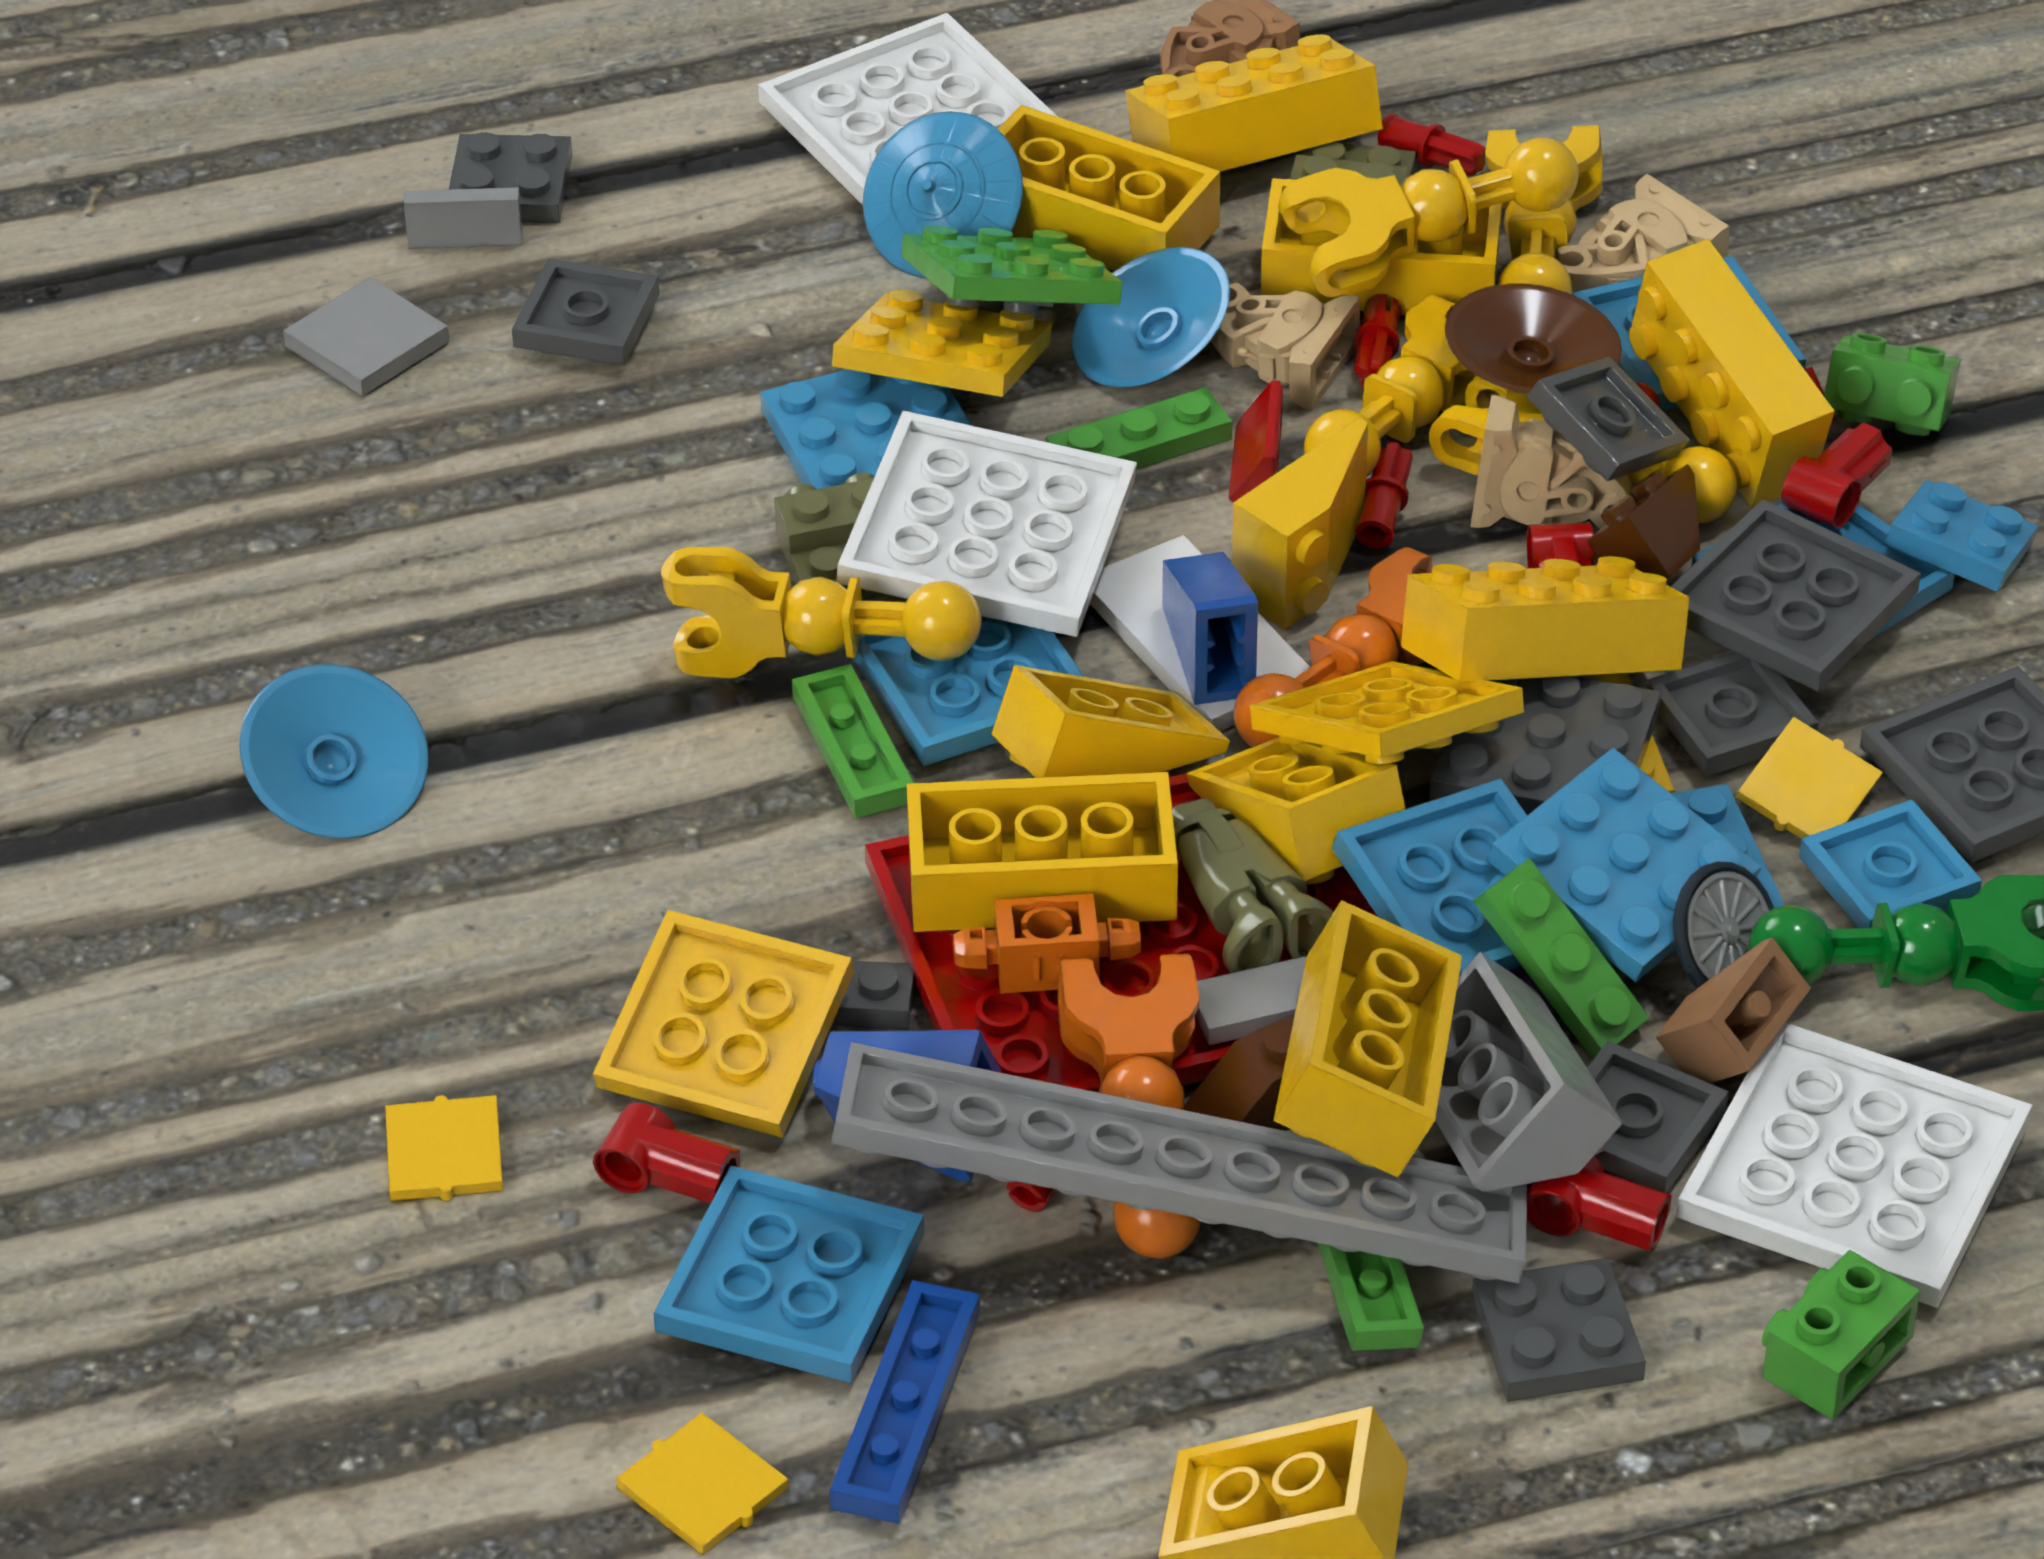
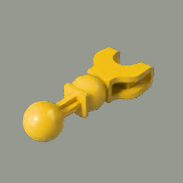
[1485,125,1603,294]
[1278,137,1579,297]
[1304,295,1500,478]
[1429,375,1737,524]
[661,547,982,678]

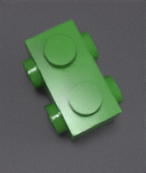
[1824,333,1961,436]
[1762,1249,1920,1420]

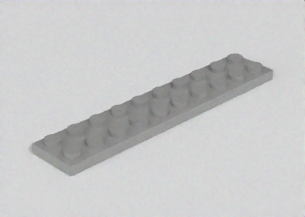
[831,1042,1527,1284]

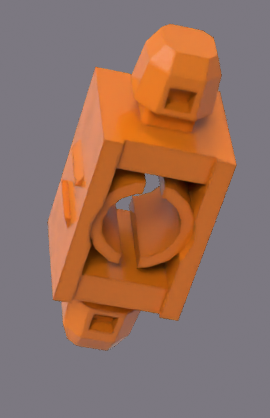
[953,893,1141,994]

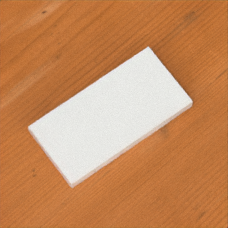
[1089,535,1310,731]

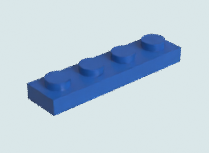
[829,1280,980,1524]

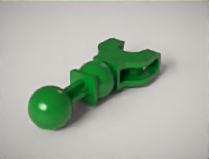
[1748,875,2044,1011]

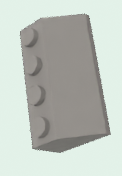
[1435,952,1623,1192]

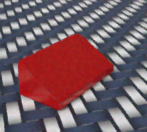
[1229,381,1283,502]

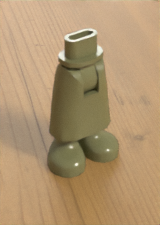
[1172,798,1334,973]

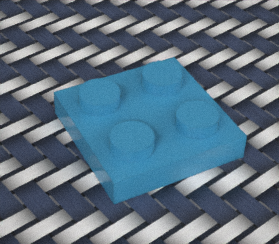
[1884,480,2038,592]
[1799,799,1982,928]

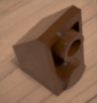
[1587,464,1700,579]

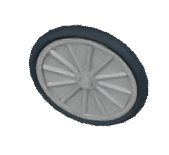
[1673,861,1774,988]

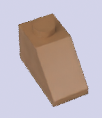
[1655,937,1811,1083]

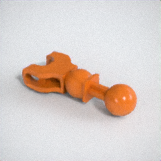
[1234,547,1433,747]
[1057,954,1201,1259]

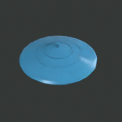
[863,111,1023,278]
[1072,247,1230,387]
[239,664,428,838]

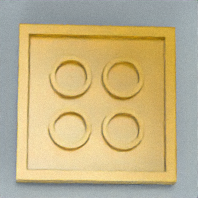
[832,289,1052,397]
[1250,661,1524,764]
[593,910,855,1138]

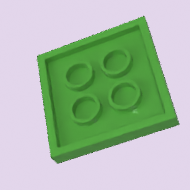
[901,226,1123,305]

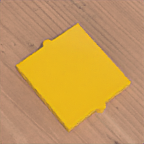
[1735,717,1883,839]
[385,1095,503,1201]
[616,1412,789,1555]

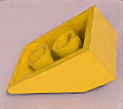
[1232,417,1368,630]
[991,665,1230,778]
[1186,737,1405,884]
[1158,1406,1409,1559]

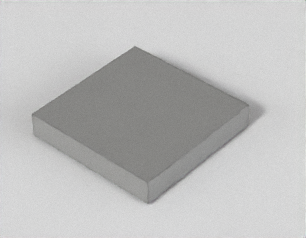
[283,277,449,396]

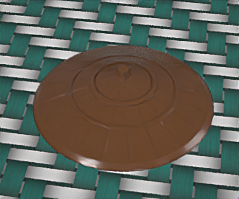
[1445,284,1622,394]

